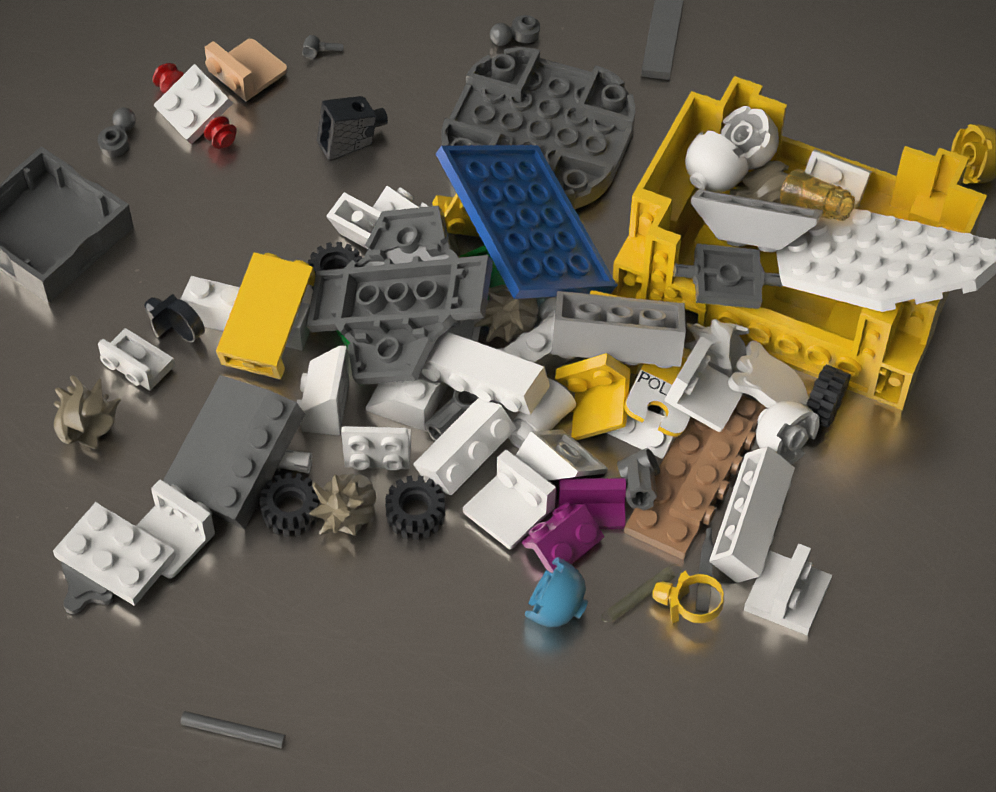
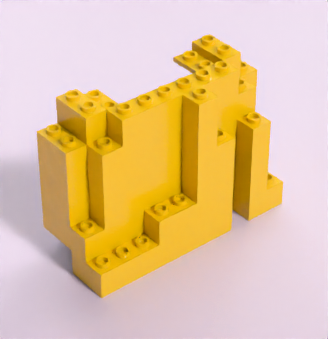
[611,76,987,411]

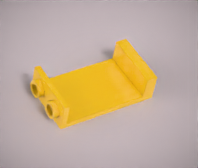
[216,252,316,380]

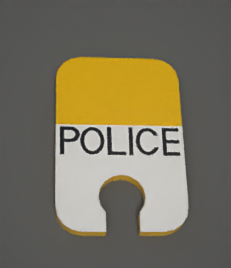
[624,357,691,437]

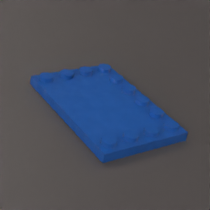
[436,145,617,299]

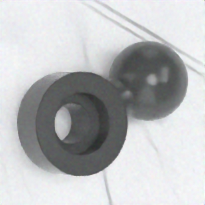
[490,15,540,46]
[97,107,136,157]

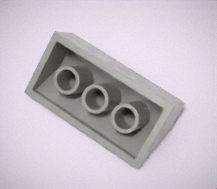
[551,291,686,368]

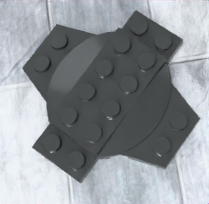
[306,206,493,385]

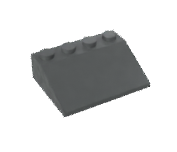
[163,375,305,530]

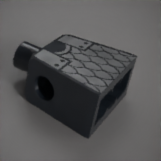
[317,96,388,161]

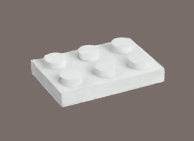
[53,502,176,606]

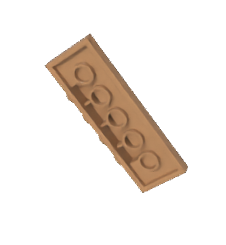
[624,395,766,560]

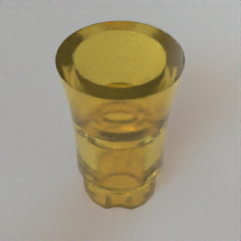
[780,169,855,221]

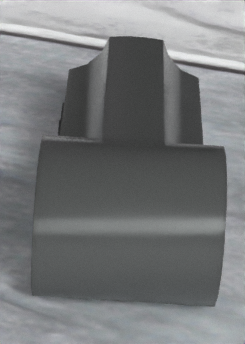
[425,390,479,441]
[617,448,660,510]

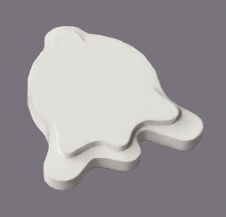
[728,341,809,408]

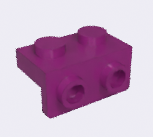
[522,502,605,573]

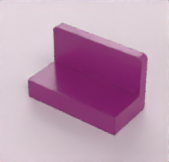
[558,478,626,530]

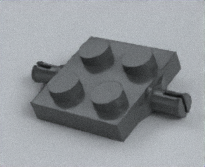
[673,244,782,309]

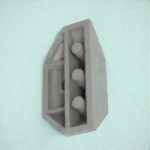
[691,189,823,252]

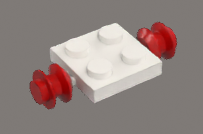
[153,63,237,149]

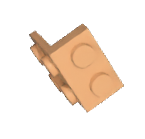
[205,39,287,101]

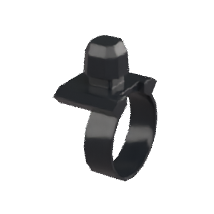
[144,294,205,342]

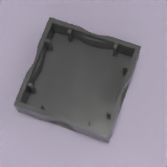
[0,146,134,304]

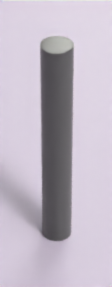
[181,711,286,748]

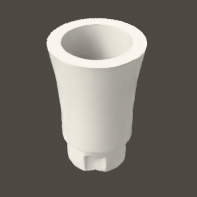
[508,378,576,449]

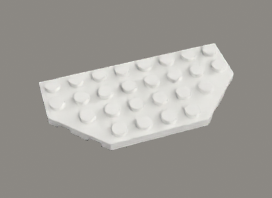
[776,199,996,312]

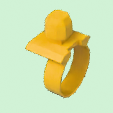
[653,570,724,624]

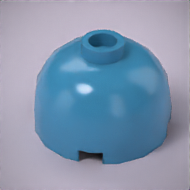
[525,557,588,627]

